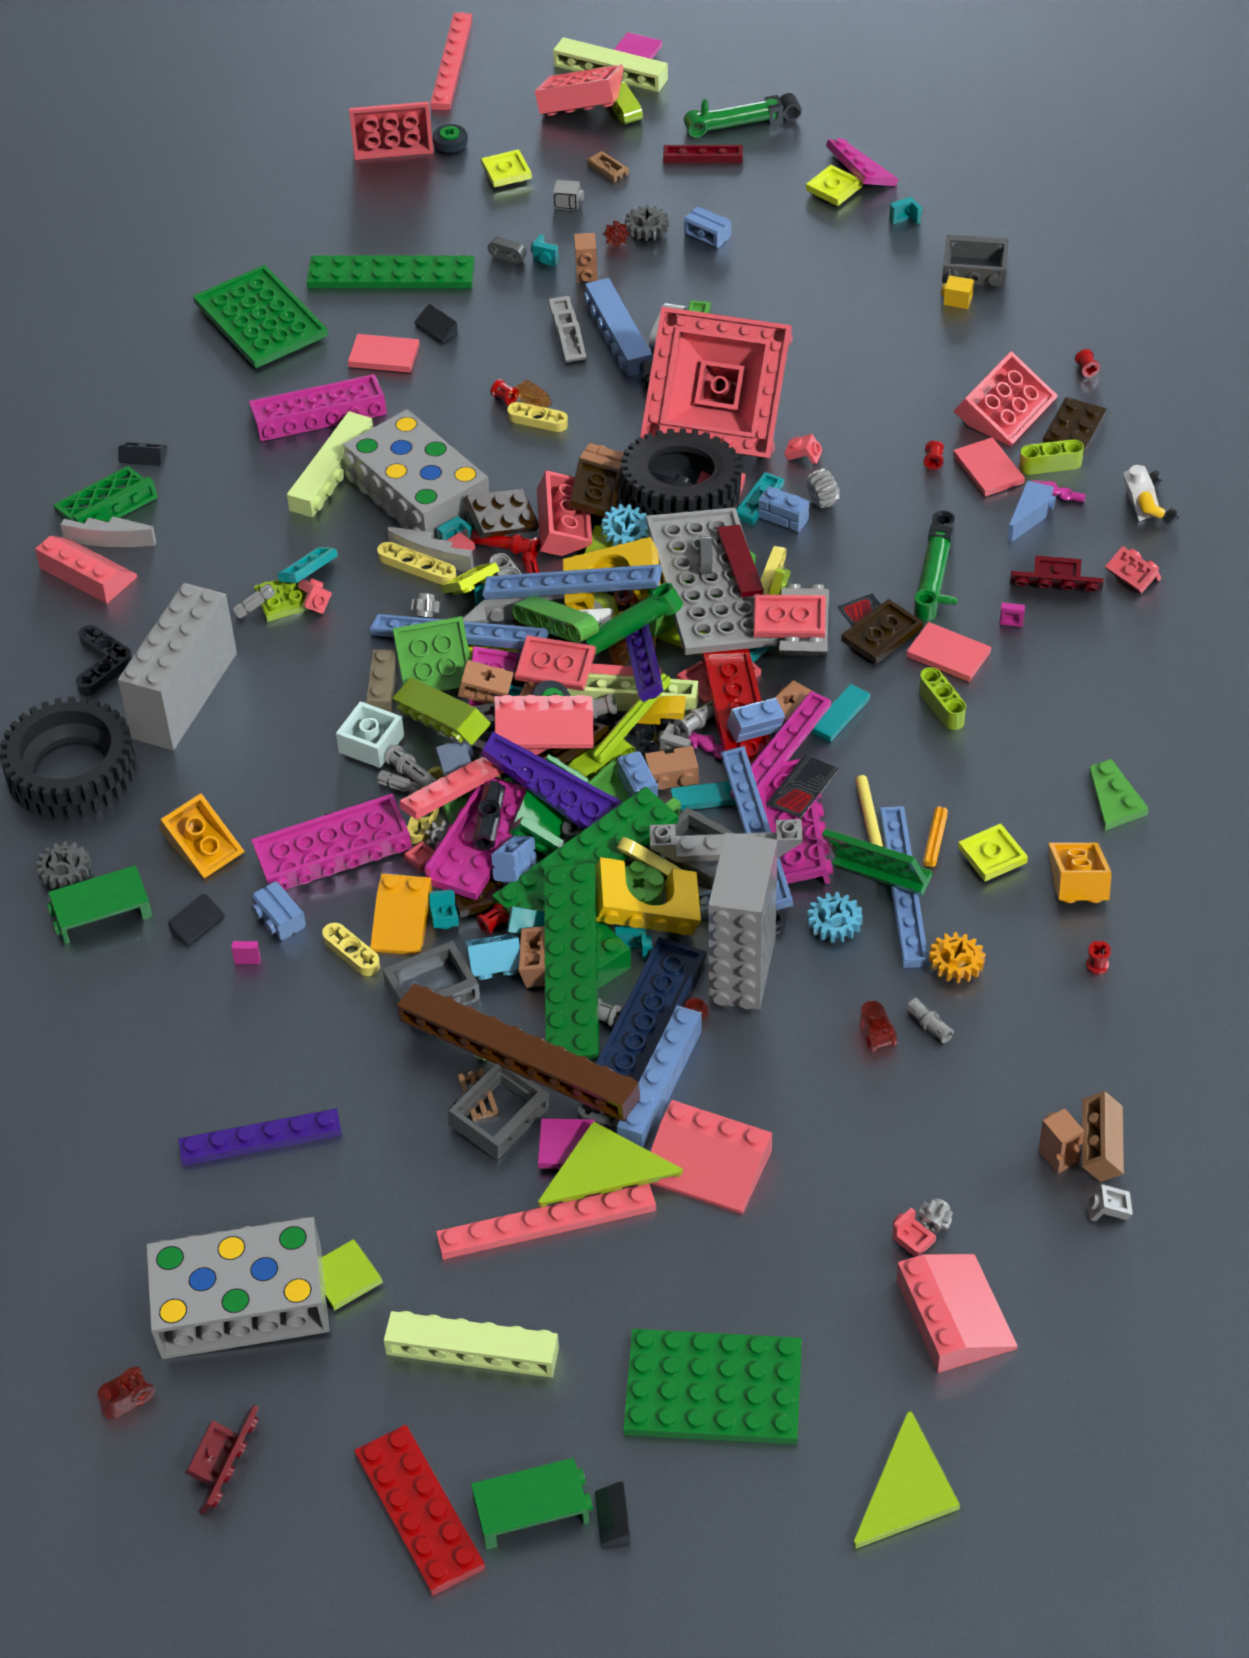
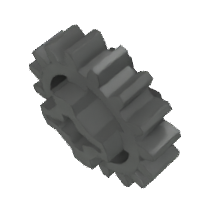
[625,205,669,240]
[36,841,92,889]

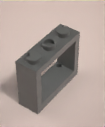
[942,235,1009,287]
[652,807,735,889]
[383,941,480,1028]
[448,1064,550,1160]

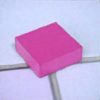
[1000,602,1025,627]
[231,941,261,964]

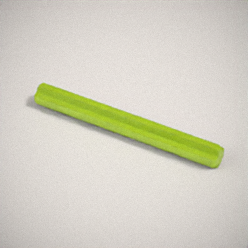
[592,673,671,763]

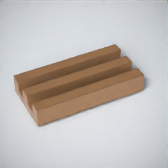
[587,151,629,183]
[458,1068,498,1121]

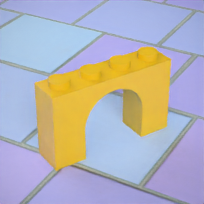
[563,537,660,610]
[596,857,701,936]

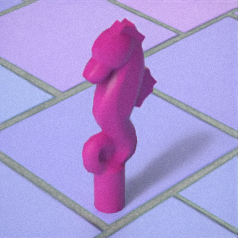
[1032,480,1086,503]
[687,732,723,759]

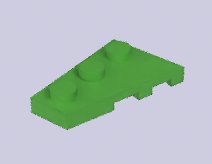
[1089,759,1149,831]

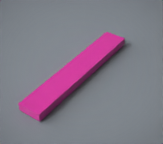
[730,691,831,799]

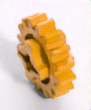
[928,932,986,983]

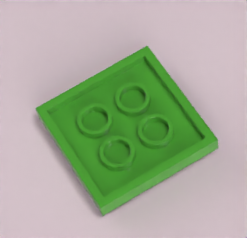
[393,616,471,692]

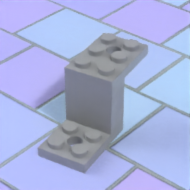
[779,584,829,657]

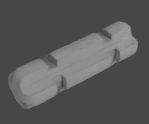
[233,584,275,618]
[377,770,422,794]

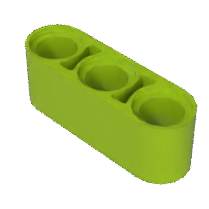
[611,81,643,125]
[1019,440,1084,475]
[919,667,966,730]
[568,739,636,781]

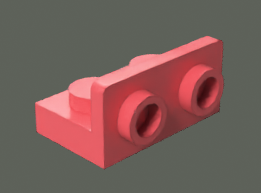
[1105,546,1161,594]

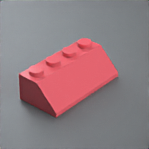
[537,470,592,556]
[35,536,137,604]
[494,695,593,748]

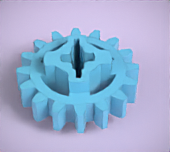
[601,504,649,547]
[807,892,863,943]

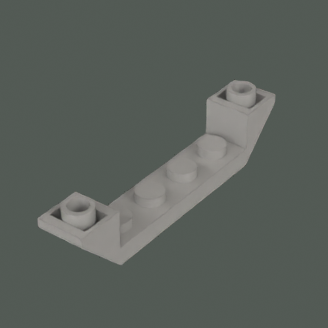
[463,594,602,623]
[650,819,802,862]

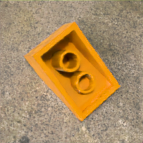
[158,793,245,879]
[1048,843,1112,903]
[370,874,433,955]

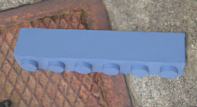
[583,278,652,377]
[617,1005,702,1149]

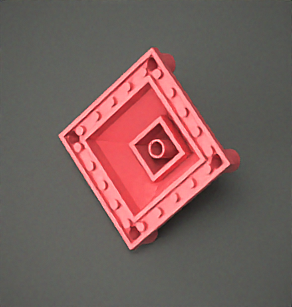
[640,307,793,459]

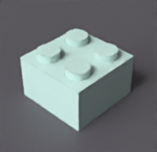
[336,701,404,768]

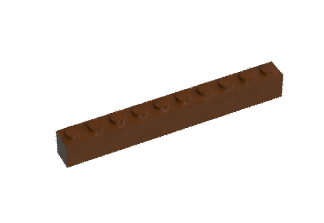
[397,983,641,1122]

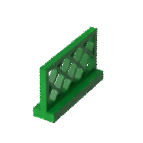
[53,466,158,523]
[822,828,933,896]

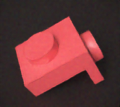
[784,434,822,464]
[298,578,332,613]
[892,1208,936,1257]

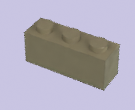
[366,650,399,713]

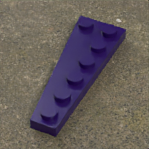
[481,732,623,830]

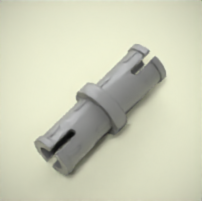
[906,998,954,1043]

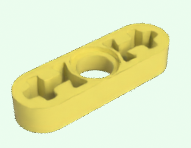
[507,402,568,432]
[617,837,682,877]
[322,923,380,976]

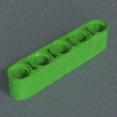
[512,596,599,643]

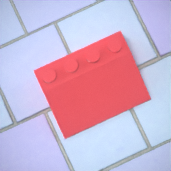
[535,64,624,116]
[349,102,433,160]
[953,351,1058,446]
[651,1100,772,1215]
[896,1254,1018,1373]

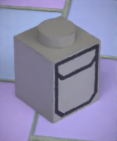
[553,180,584,210]

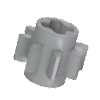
[410,593,440,618]
[425,820,448,849]
[918,1198,953,1233]

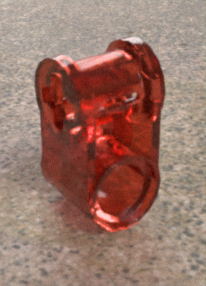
[860,1000,898,1053]
[97,1366,155,1419]

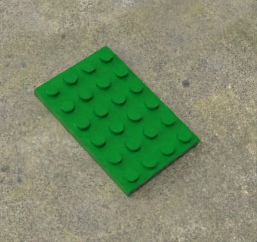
[193,265,329,368]
[623,1329,802,1445]

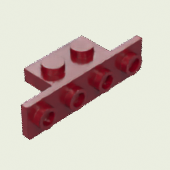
[1010,555,1104,592]
[185,1405,259,1515]

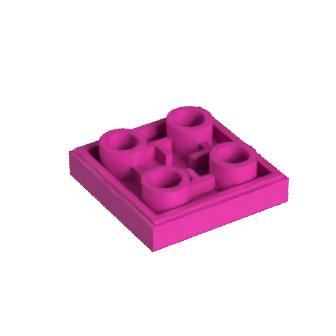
[614,32,662,59]
[538,1118,595,1169]

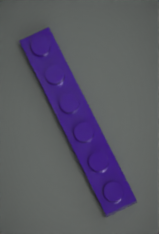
[626,624,664,702]
[178,1108,342,1166]

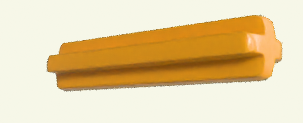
[923,806,948,868]

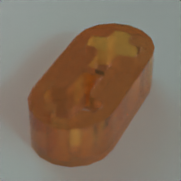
[516,380,552,408]

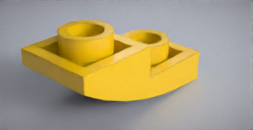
[637,695,686,725]

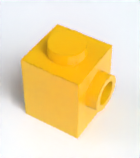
[941,275,974,309]

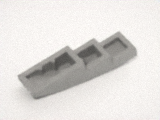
[549,296,587,362]
[60,517,156,547]
[388,527,474,572]

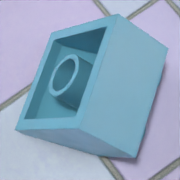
[464,933,520,980]

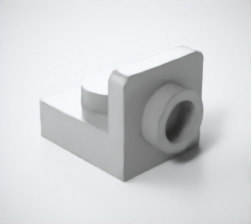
[658,723,691,754]
[1086,1184,1133,1221]

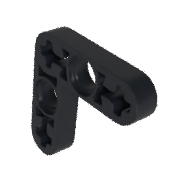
[76,625,132,696]
[593,711,659,760]

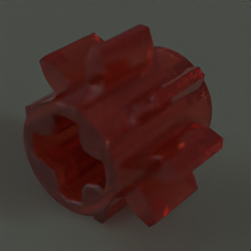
[603,221,630,247]

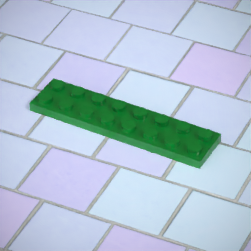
[307,255,475,288]
[492,787,679,916]
[544,863,599,1059]

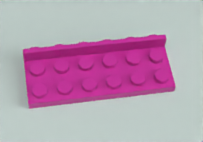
[249,374,387,441]
[760,759,833,884]
[424,777,526,900]
[251,794,412,890]

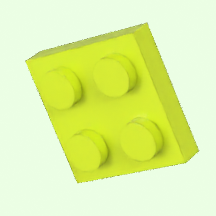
[481,149,532,187]
[806,165,862,206]
[440,562,500,595]
[958,823,1028,881]

